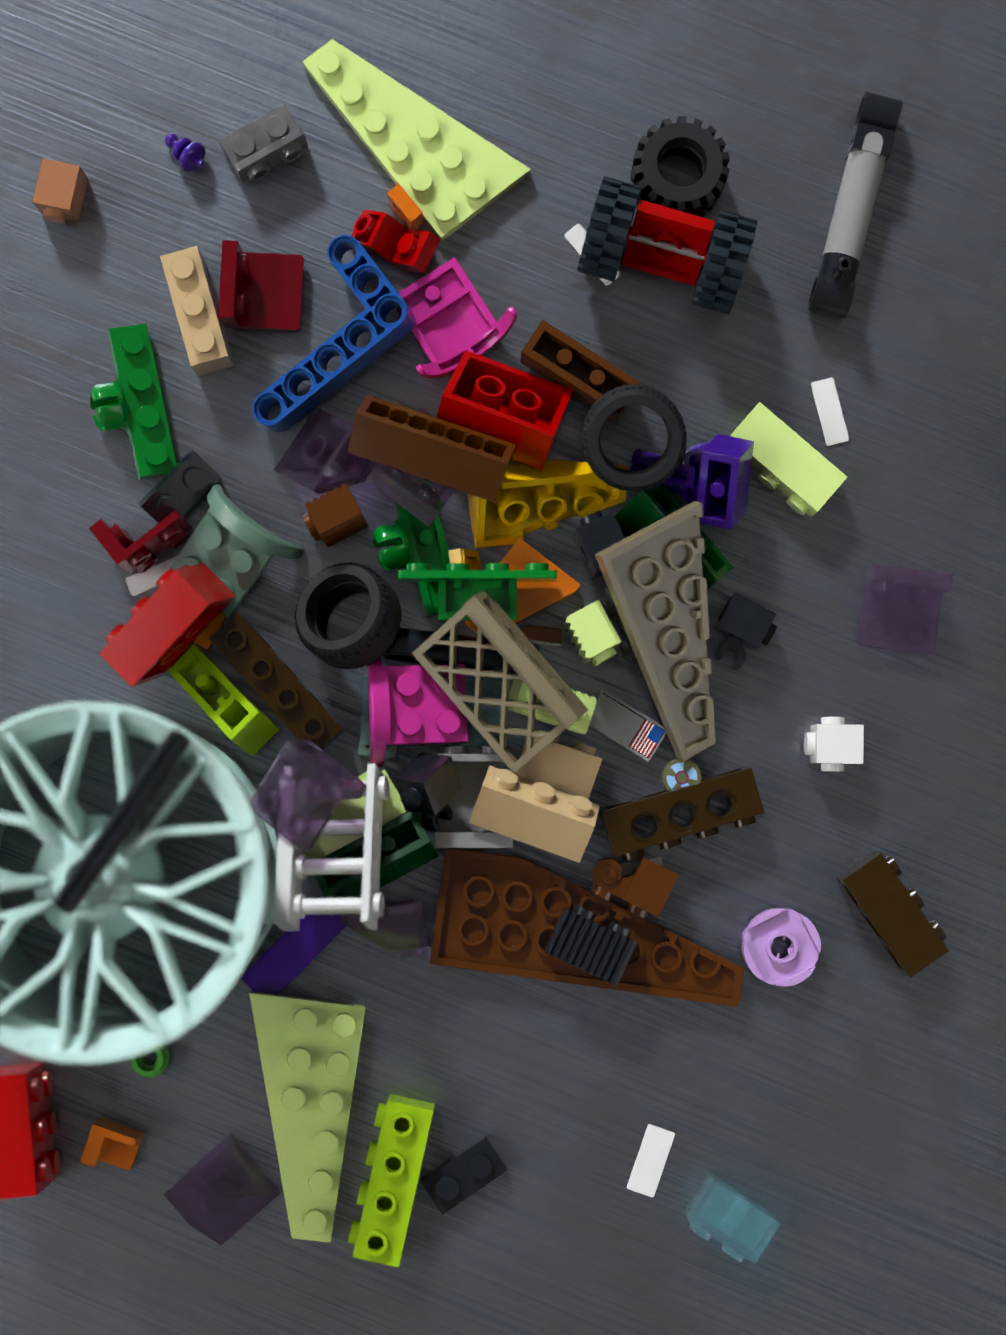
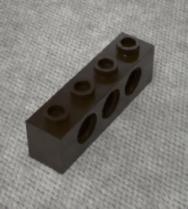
[209,613,345,756]
[599,766,765,861]

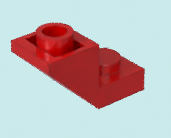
[351,209,440,273]

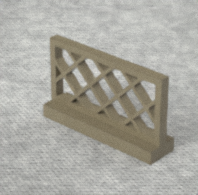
[412,589,588,773]

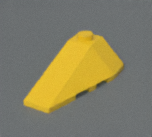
[467,459,629,548]

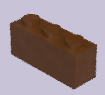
[520,320,641,424]

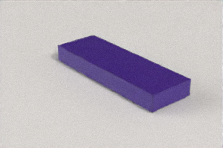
[240,894,351,995]

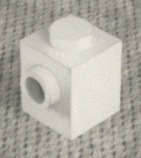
[804,717,864,772]

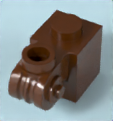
[590,856,679,919]

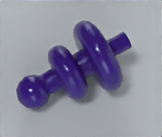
[165,133,205,172]

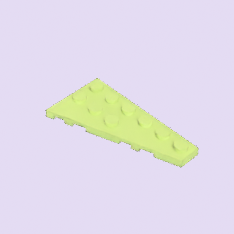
[302,39,531,242]
[249,991,366,1243]

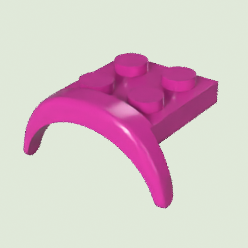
[396,257,517,379]
[367,658,468,767]

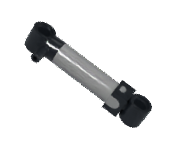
[808,91,903,319]

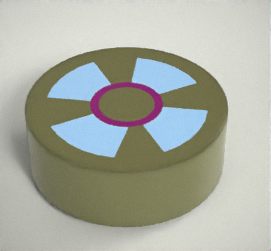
[661,758,701,790]

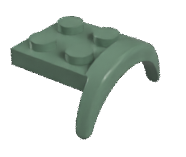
[168,483,305,617]

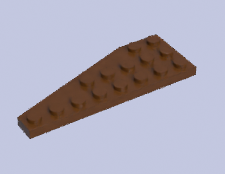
[429,848,744,1007]

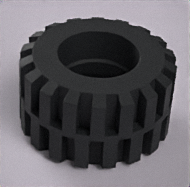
[630,116,730,217]

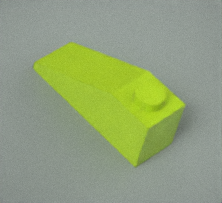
[168,644,280,757]

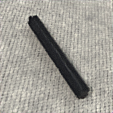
[53,729,191,915]

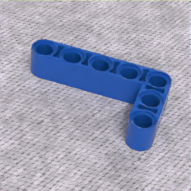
[252,234,415,432]

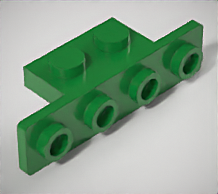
[398,563,557,621]

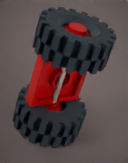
[577,176,758,315]

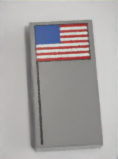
[589,689,667,762]

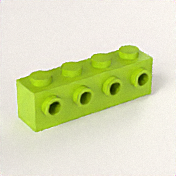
[348,1094,435,1268]

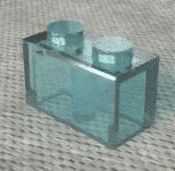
[685,1172,781,1264]

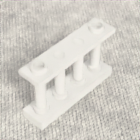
[273,763,389,931]

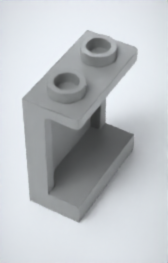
[435,746,513,848]

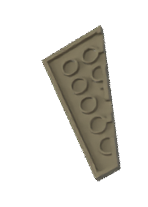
[595,501,716,762]

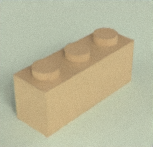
[160,246,234,376]
[469,765,600,863]

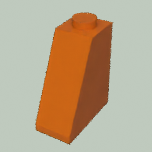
[464,538,581,634]

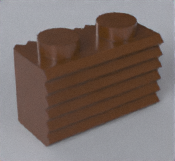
[302,483,369,547]

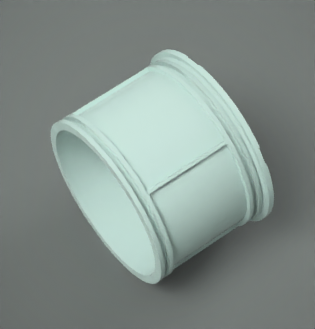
[0,701,278,1064]

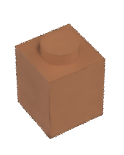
[32,158,88,224]

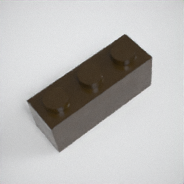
[836,852,949,978]

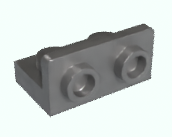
[219,103,308,183]

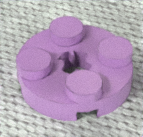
[741,908,821,987]

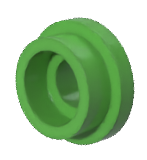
[130,1044,170,1078]

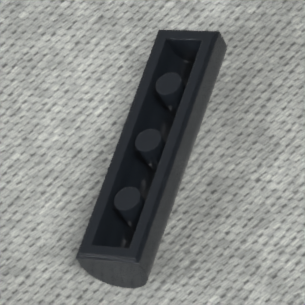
[383,627,540,673]

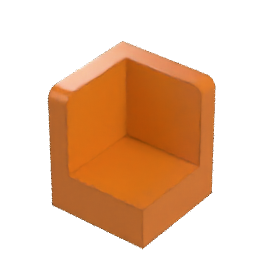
[80,1117,145,1170]

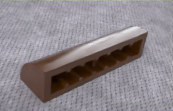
[347,395,516,503]

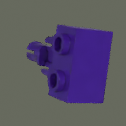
[631,434,754,530]

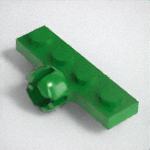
[90,324,177,480]
[373,467,450,618]

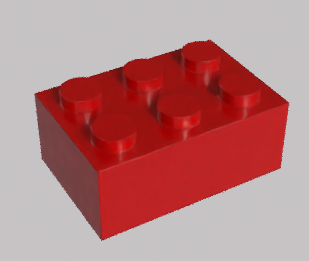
[436,350,574,471]
[99,563,236,687]
[0,1061,60,1200]

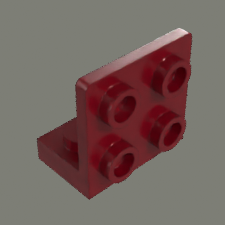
[218,240,304,331]
[89,511,192,574]

